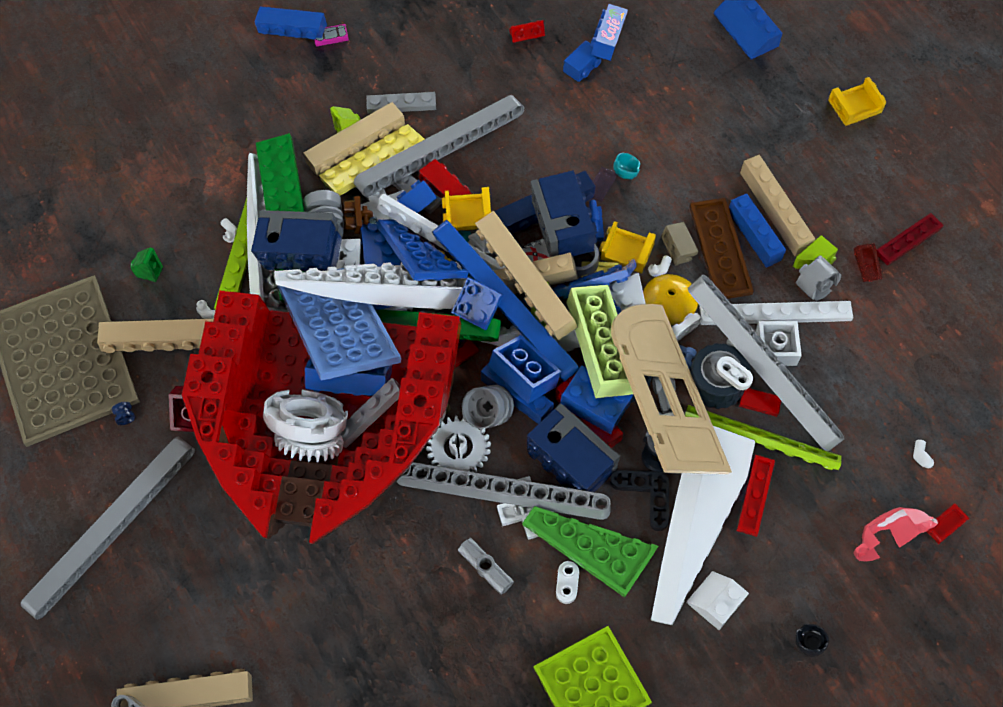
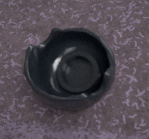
[796,624,829,657]

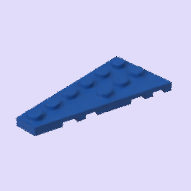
[377,219,469,281]
[360,222,401,311]
[520,259,637,309]

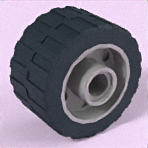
[690,343,751,409]

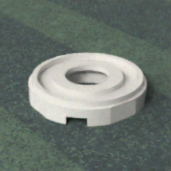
[263,390,348,443]

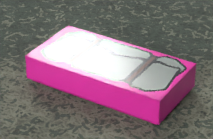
[314,24,349,47]

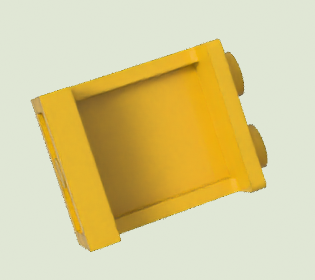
[828,77,886,126]
[442,187,491,231]
[599,221,656,273]

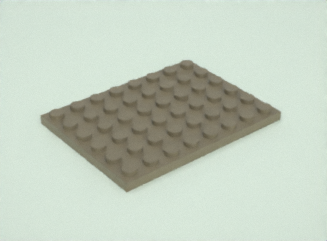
[0,275,140,447]

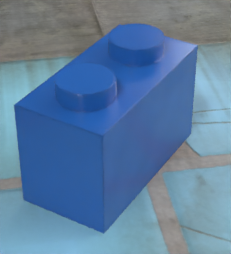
[563,40,601,82]
[396,180,438,213]

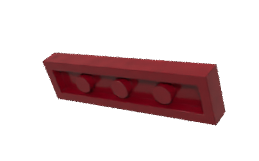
[875,213,944,266]

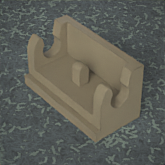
[661,222,698,266]

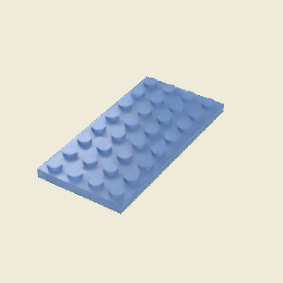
[277,268,401,380]

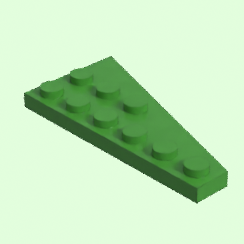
[522,506,659,597]

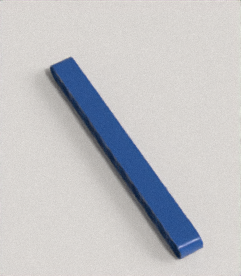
[432,220,579,382]

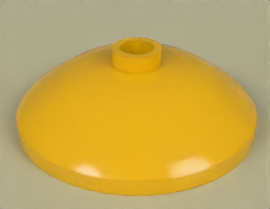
[643,274,698,325]

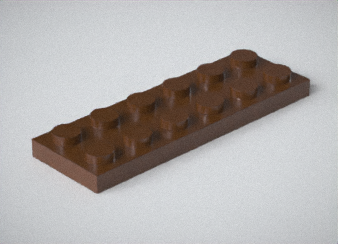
[689,198,754,299]

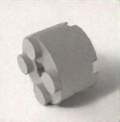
[796,256,841,301]

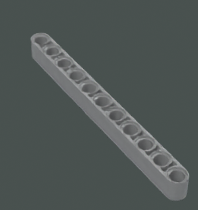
[353,95,524,197]
[688,275,844,452]
[21,437,195,620]
[396,462,610,519]

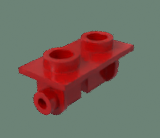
[509,20,545,43]

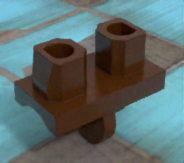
[343,196,373,234]

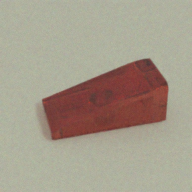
[853,243,882,282]

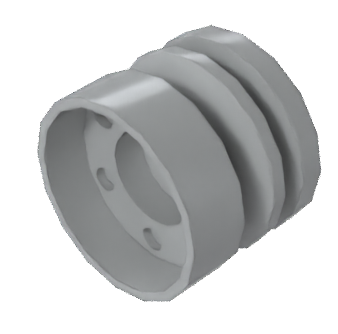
[303,190,345,229]
[462,385,514,429]

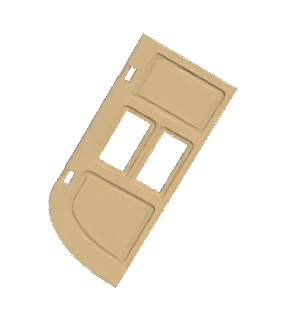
[611,304,732,474]

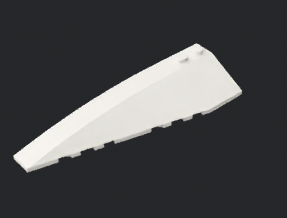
[247,153,289,312]
[274,262,467,310]
[651,426,755,625]

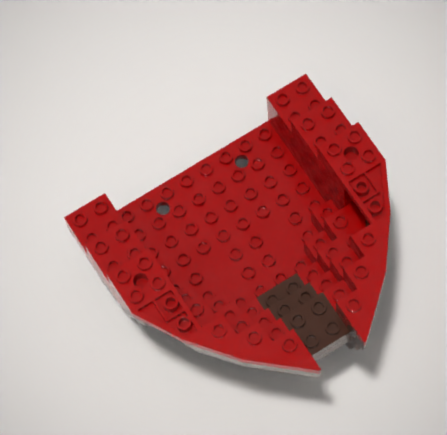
[182,290,461,544]

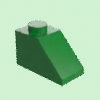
[131,247,163,282]

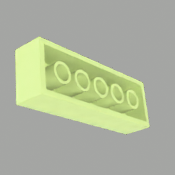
[567,285,633,398]

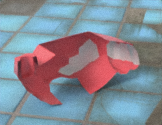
[853,507,938,561]

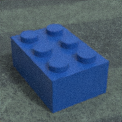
[488,335,561,404]
[560,365,633,434]

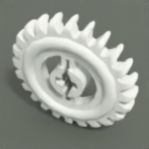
[426,415,491,473]
[274,434,344,462]

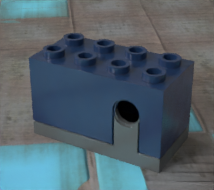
[531,170,597,257]
[251,210,343,272]
[527,403,620,492]

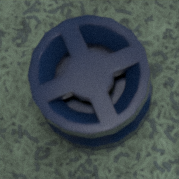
[112,402,135,425]

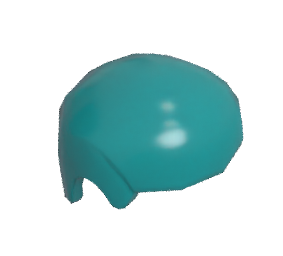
[613,153,640,180]

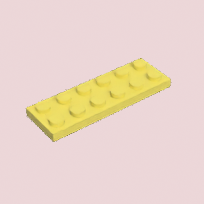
[319,124,425,196]

